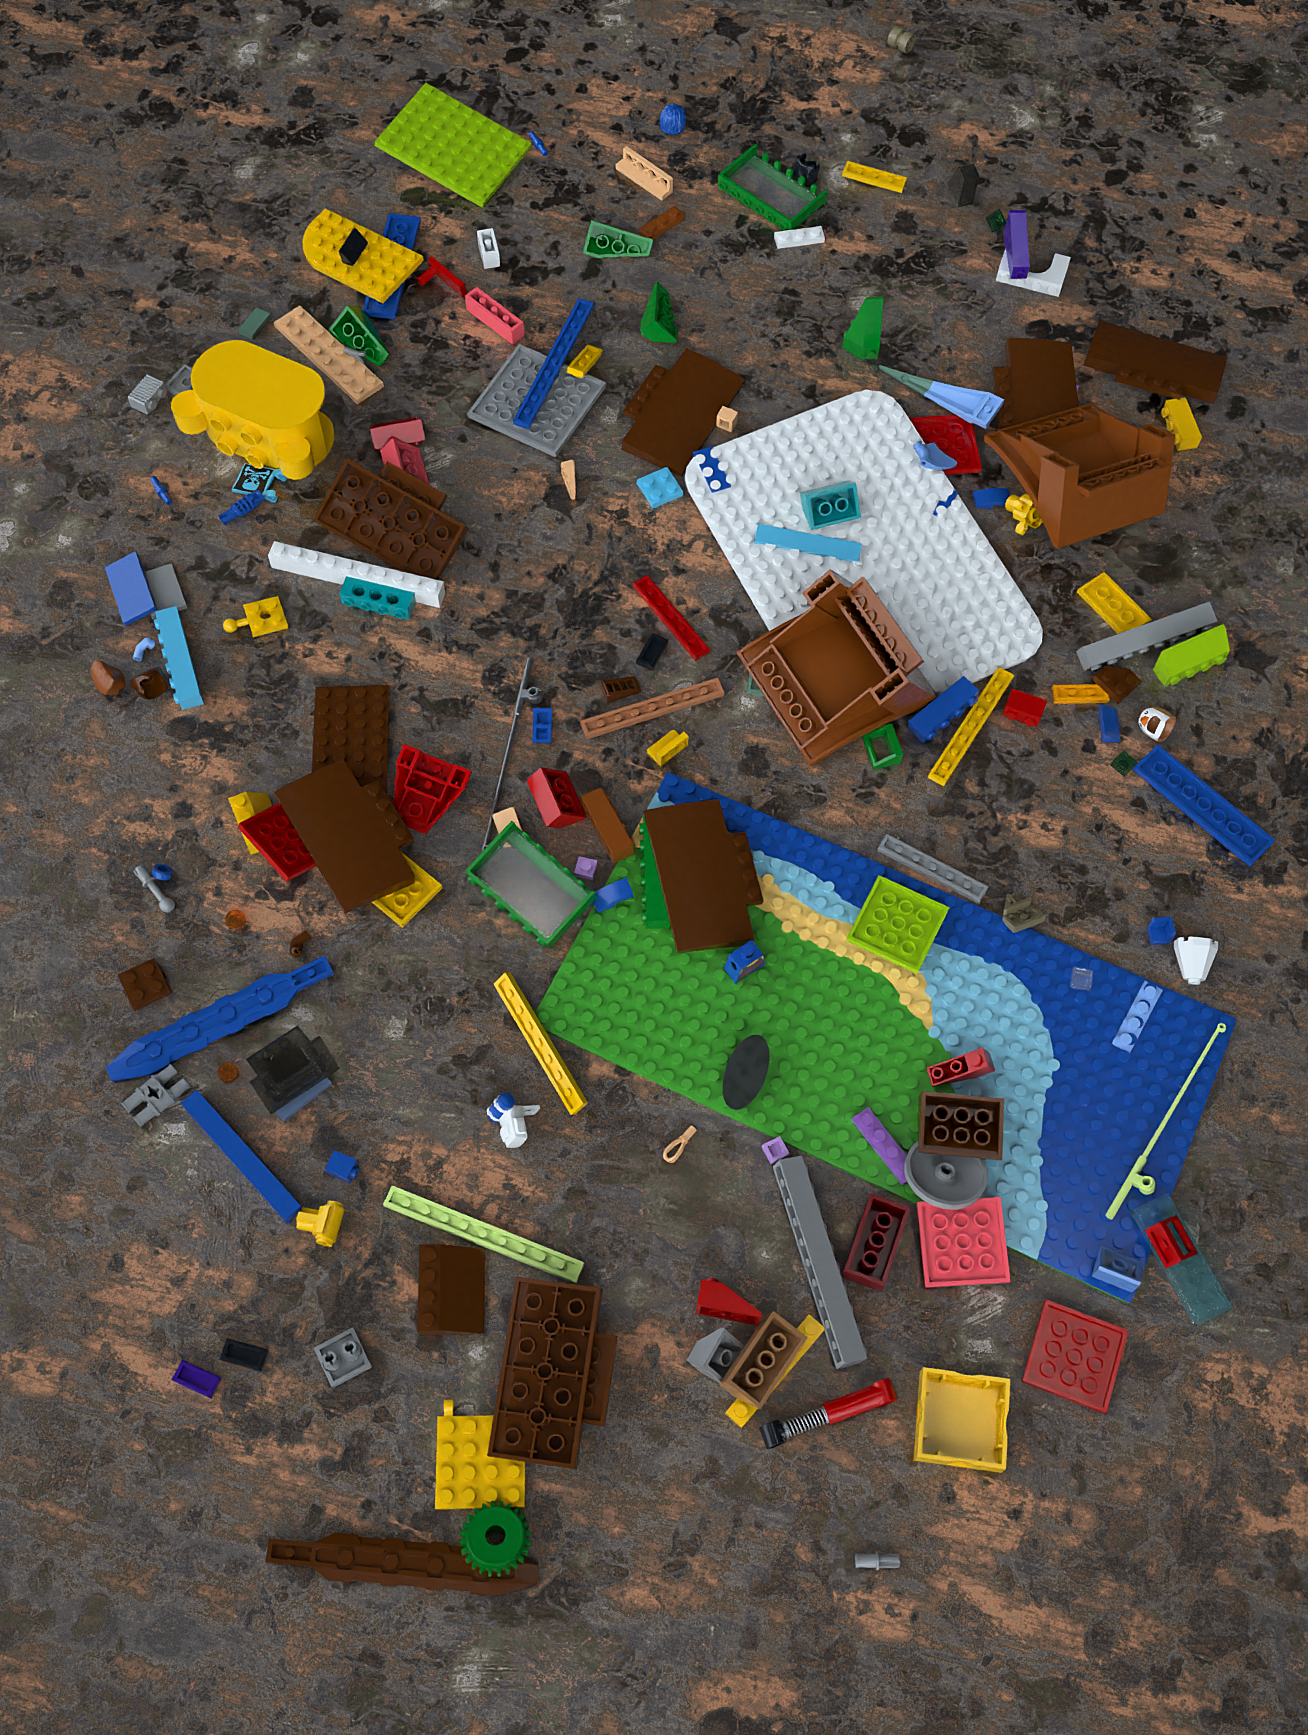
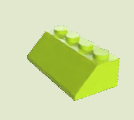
[1153,624,1230,687]

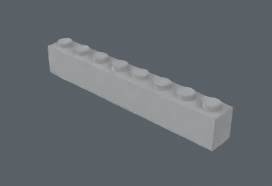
[1076,601,1218,672]

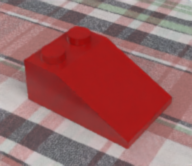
[695,1278,762,1326]

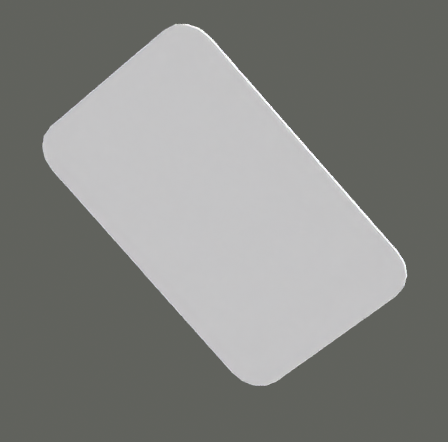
[685,390,1043,696]

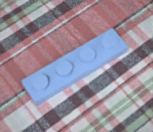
[1112,981,1163,1053]

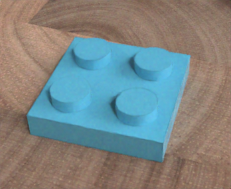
[637,467,683,509]

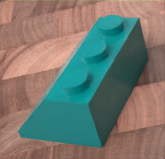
[800,480,861,530]

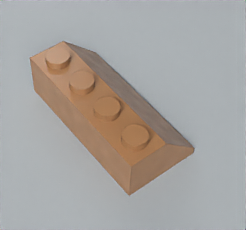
[719,1311,807,1409]

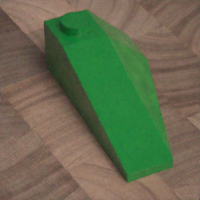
[583,220,653,258]
[640,281,678,343]
[842,296,883,360]
[329,305,391,367]

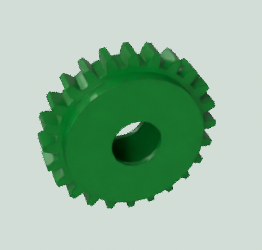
[460,1501,531,1577]

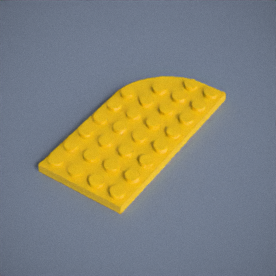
[302,208,424,303]

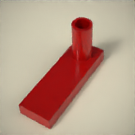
[417,256,467,297]

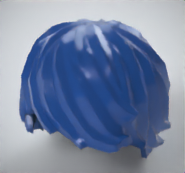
[659,103,686,135]

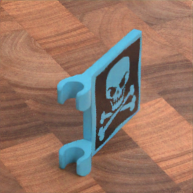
[232,463,287,503]

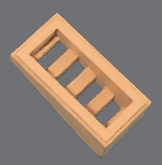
[561,460,576,500]

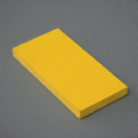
[1077,572,1152,634]

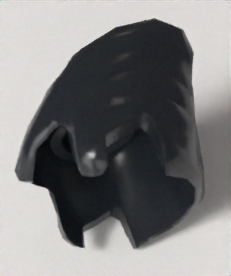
[791,153,820,187]

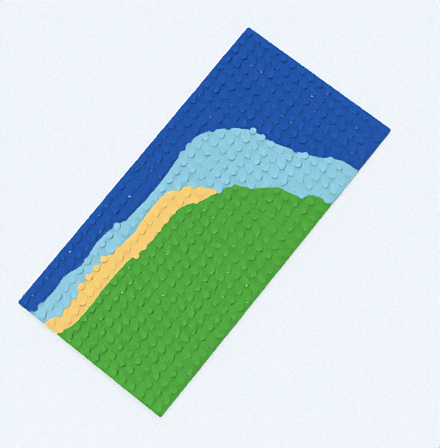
[535,773,1236,1303]

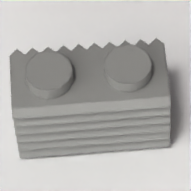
[128,374,167,415]

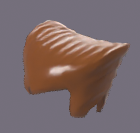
[91,660,125,696]

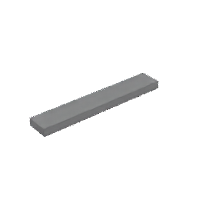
[877,834,989,904]

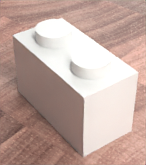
[477,228,500,269]

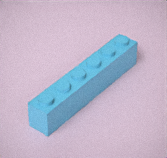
[754,524,862,562]
[154,606,204,710]

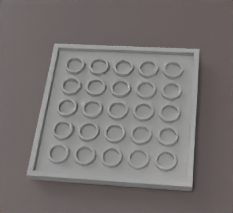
[467,344,606,457]

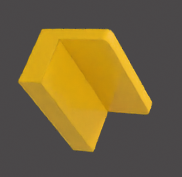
[647,730,689,766]

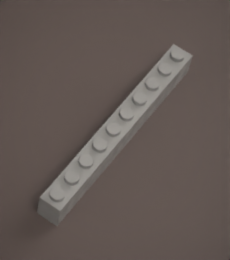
[773,1156,867,1369]

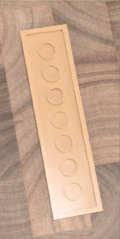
[274,306,384,404]

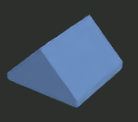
[1091,1246,1142,1292]

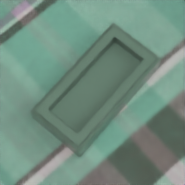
[238,307,271,340]

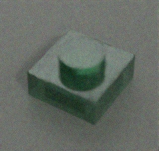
[986,209,1006,232]
[1110,750,1138,777]

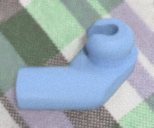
[133,637,155,662]

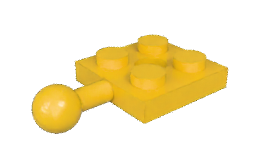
[223,596,288,637]

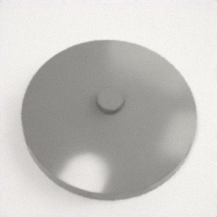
[904,1141,988,1210]

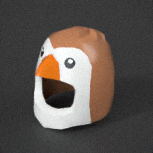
[1138,707,1176,742]

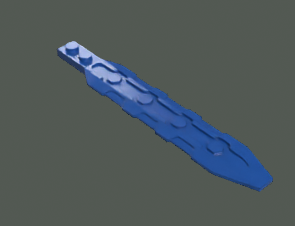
[106,956,334,1081]

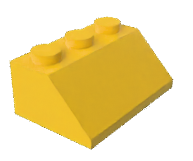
[228,792,272,855]

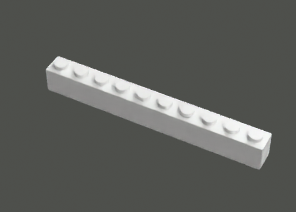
[268,541,445,608]

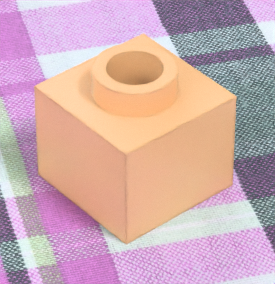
[716,406,738,432]

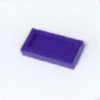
[171,1360,222,1399]

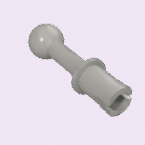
[134,864,175,912]

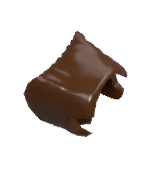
[130,667,168,700]

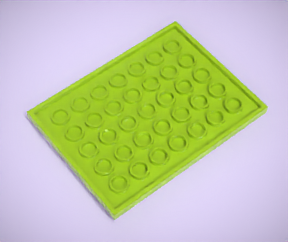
[375,82,532,208]

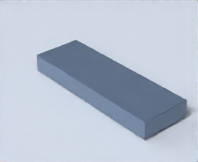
[270,1067,332,1123]

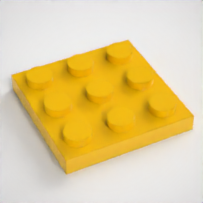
[372,851,443,928]

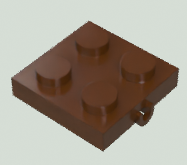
[118,958,172,1011]

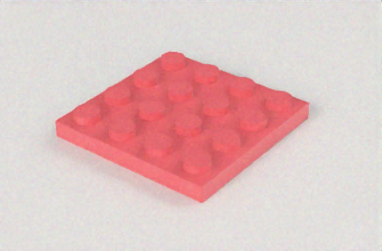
[916,1197,1011,1288]

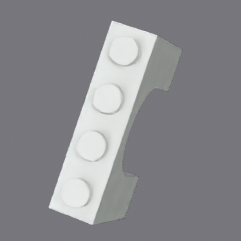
[996,248,1071,297]

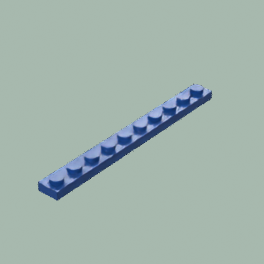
[513,298,594,429]

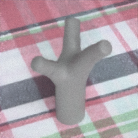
[343,346,366,366]

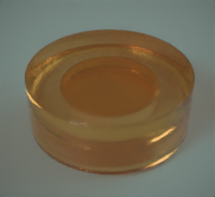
[225,910,246,930]
[217,1062,239,1084]

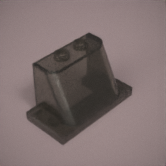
[246,1025,340,1114]

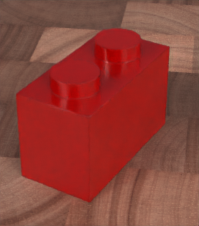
[1002,688,1047,727]

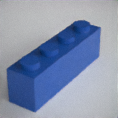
[908,676,979,743]

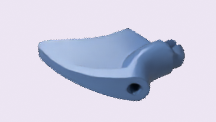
[913,441,957,470]

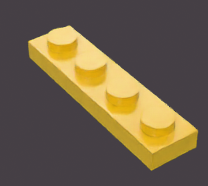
[842,161,907,193]

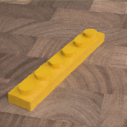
[725,1314,824,1428]

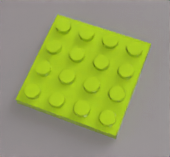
[846,875,950,974]

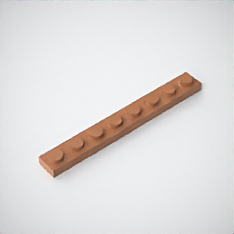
[580,677,724,740]

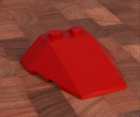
[393,744,472,834]

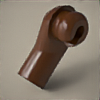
[289,930,311,957]

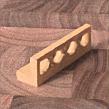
[616,146,673,201]

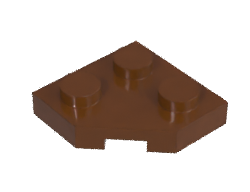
[1092,666,1142,704]

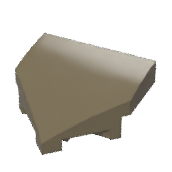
[1002,894,1046,933]

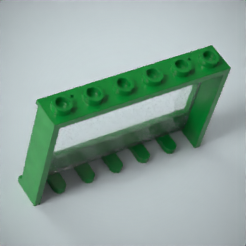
[718,144,828,231]
[465,821,598,949]

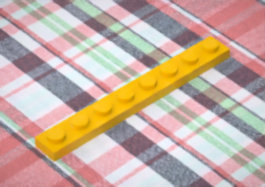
[928,667,1015,786]
[494,972,588,1115]

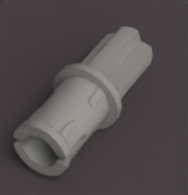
[855,1551,900,1570]

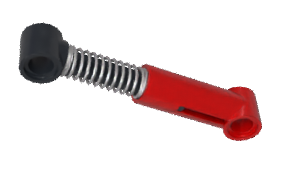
[759,1378,898,1450]

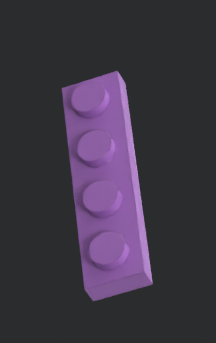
[851,1107,907,1185]

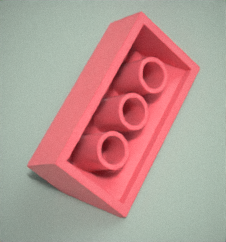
[380,438,430,485]

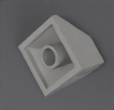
[686,1327,744,1383]

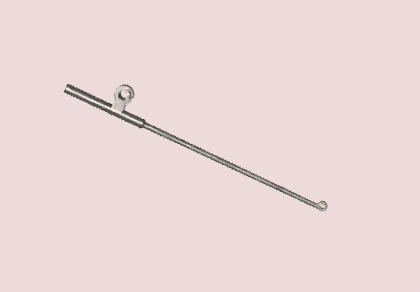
[482,657,543,851]

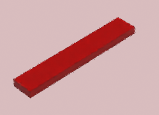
[633,575,710,661]

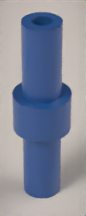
[528,131,548,156]
[150,476,173,505]

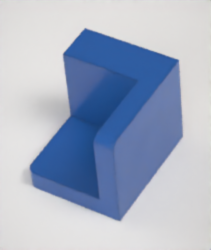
[1147,916,1176,945]

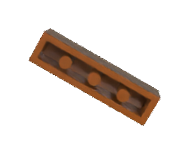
[580,788,635,863]

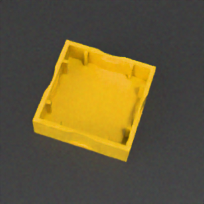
[913,1367,1010,1473]

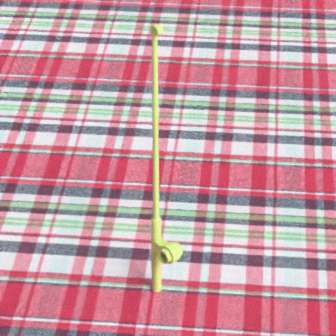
[1105,1023,1226,1220]

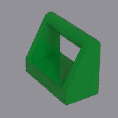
[862,723,903,769]

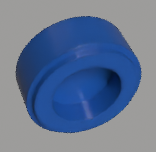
[152,864,173,880]

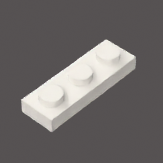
[774,226,825,249]

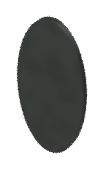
[723,1035,770,1110]

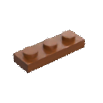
[638,206,685,240]

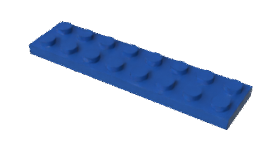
[363,213,421,319]
[1133,745,1276,867]

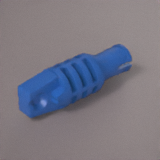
[218,490,265,525]

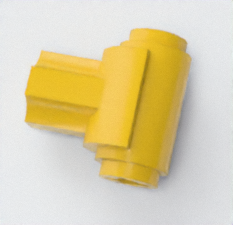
[296,1201,345,1247]

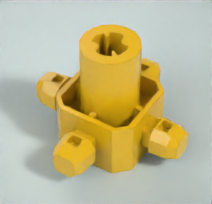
[1005,494,1043,535]

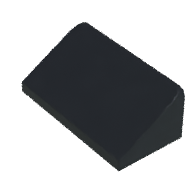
[339,228,368,266]

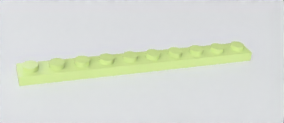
[383,1186,584,1284]

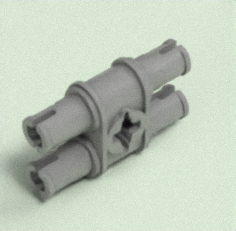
[121,1064,190,1127]

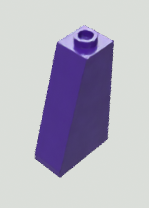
[1003,210,1030,279]

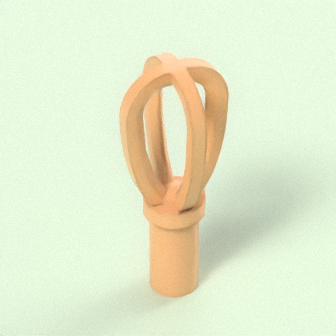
[663,1126,697,1163]

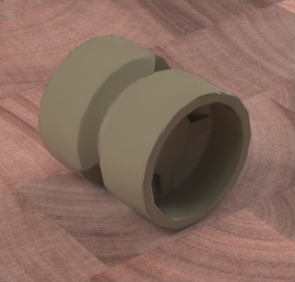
[887,25,916,53]

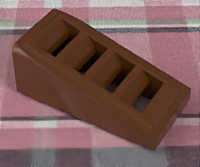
[601,676,641,703]

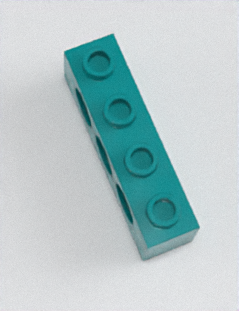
[339,576,416,620]

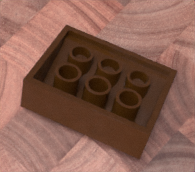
[918,1091,1004,1160]
[417,1244,485,1336]

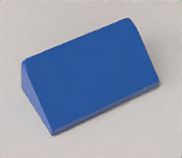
[1098,704,1120,743]

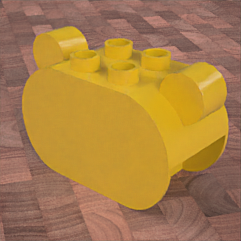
[171,340,335,480]

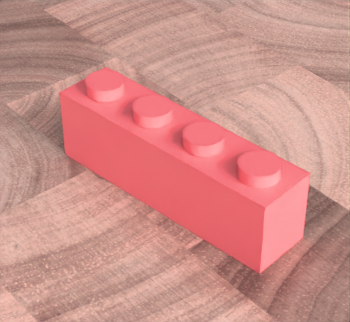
[465,287,524,345]

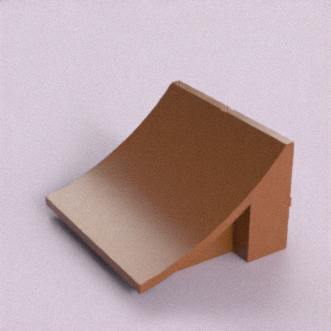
[984,403,1175,549]
[736,569,938,766]

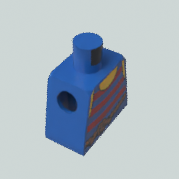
[724,940,766,984]

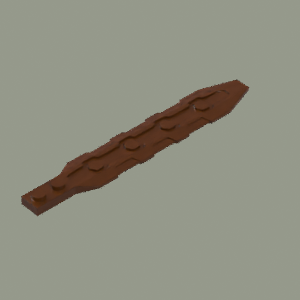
[265,1533,539,1596]

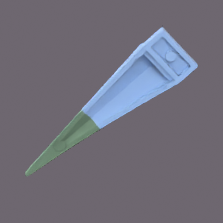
[879,365,1004,429]

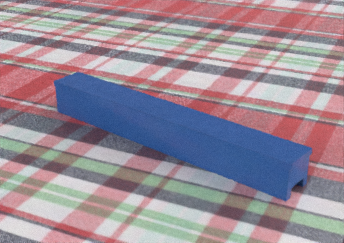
[181,1090,302,1225]

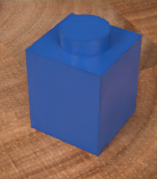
[325,1150,360,1184]

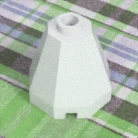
[1174,937,1218,985]

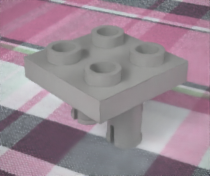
[314,1327,372,1388]

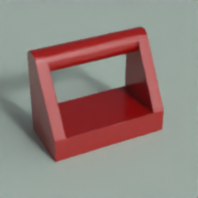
[1145,1215,1198,1269]

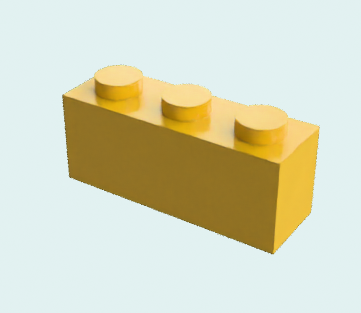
[1162,397,1202,451]

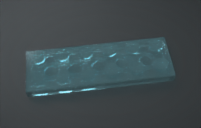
[1130,1193,1233,1327]

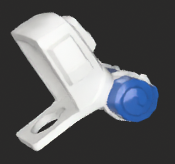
[486,1092,540,1148]

